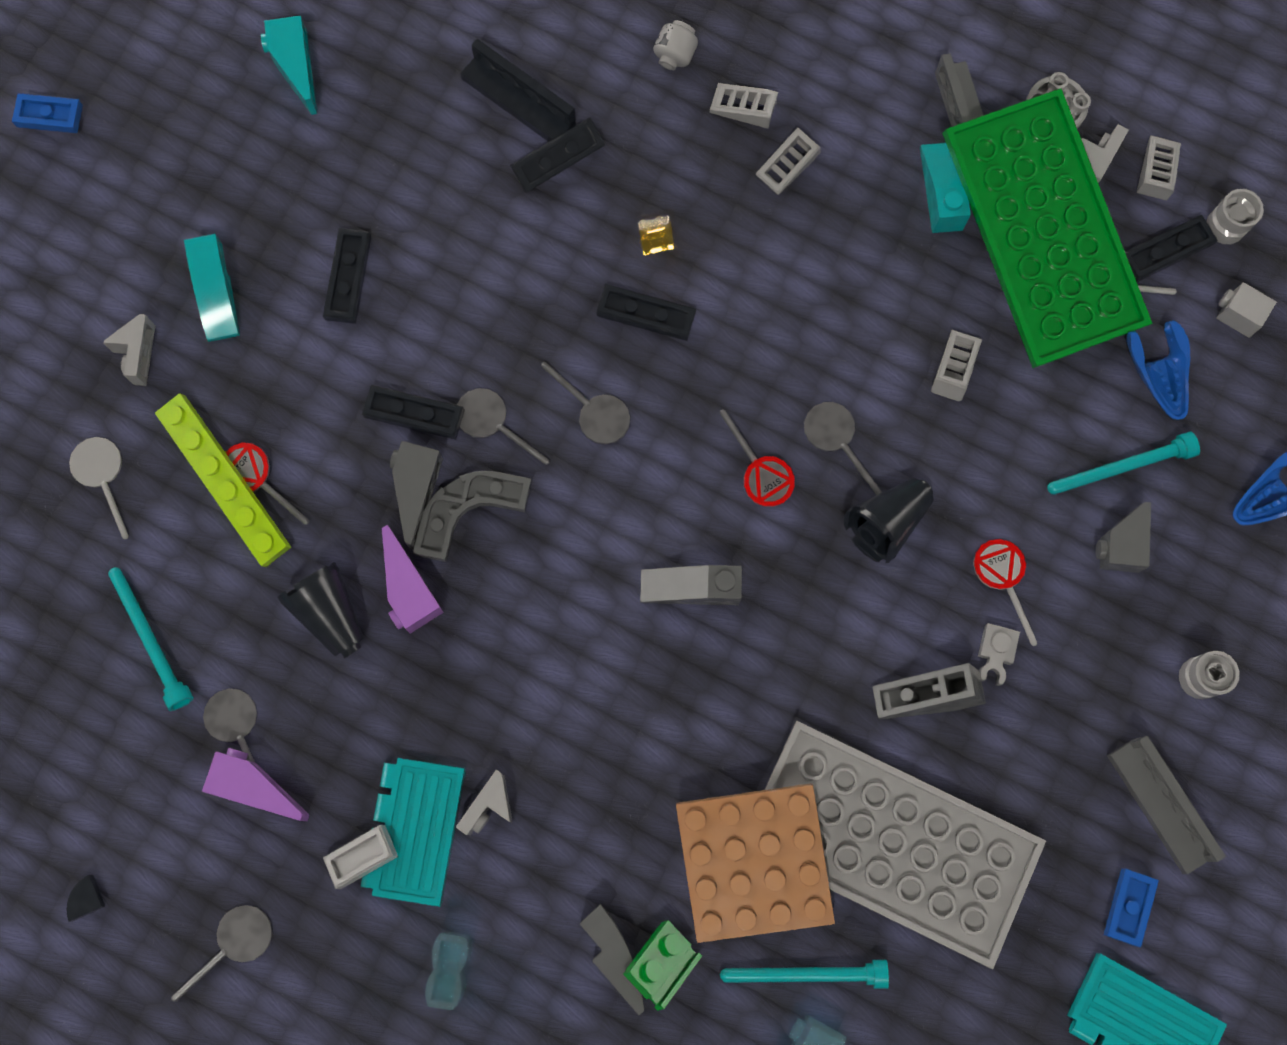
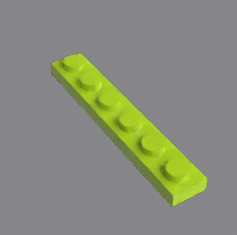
[155,393,292,567]

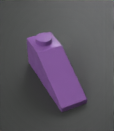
[382,525,444,634]
[202,748,309,821]

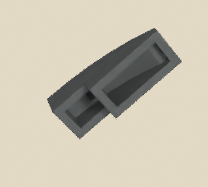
[580,904,644,1015]

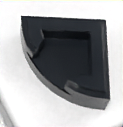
[66,875,105,922]

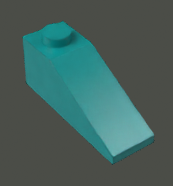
[261,16,317,115]
[920,143,971,233]

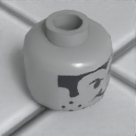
[653,20,698,70]

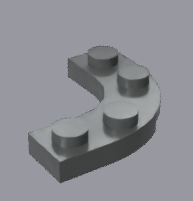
[413,471,532,562]

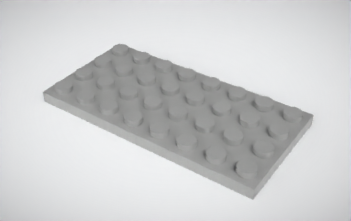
[764,721,1046,969]

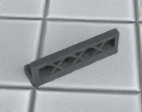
[935,53,984,127]
[1107,736,1226,874]

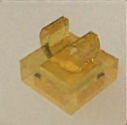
[638,216,674,255]

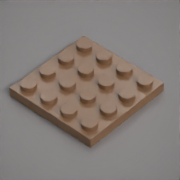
[676,783,835,943]

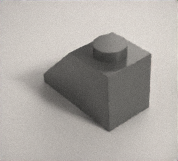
[1095,502,1151,573]

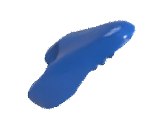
[1126,321,1190,420]
[1233,452,1287,525]

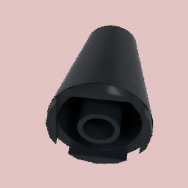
[843,478,934,563]
[277,562,364,658]

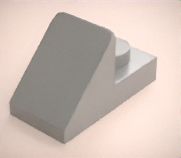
[1081,124,1129,183]
[103,314,155,386]
[456,770,512,836]

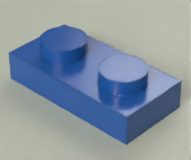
[12,93,83,133]
[1103,869,1159,948]

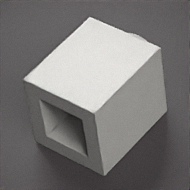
[1216,282,1277,338]

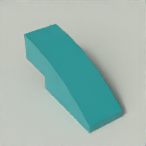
[184,234,240,342]

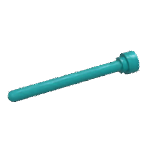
[1047,431,1200,494]
[108,567,194,711]
[720,960,889,989]

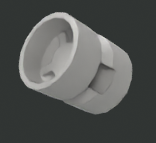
[1206,189,1264,244]
[1179,651,1240,700]

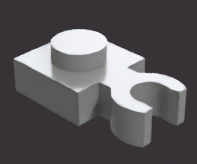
[978,623,1020,686]

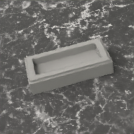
[323,825,398,889]

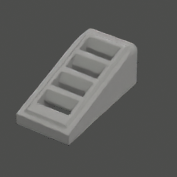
[710,83,778,129]
[756,127,821,195]
[1136,136,1181,201]
[931,330,982,401]

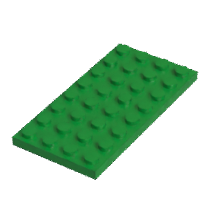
[942,88,1153,368]

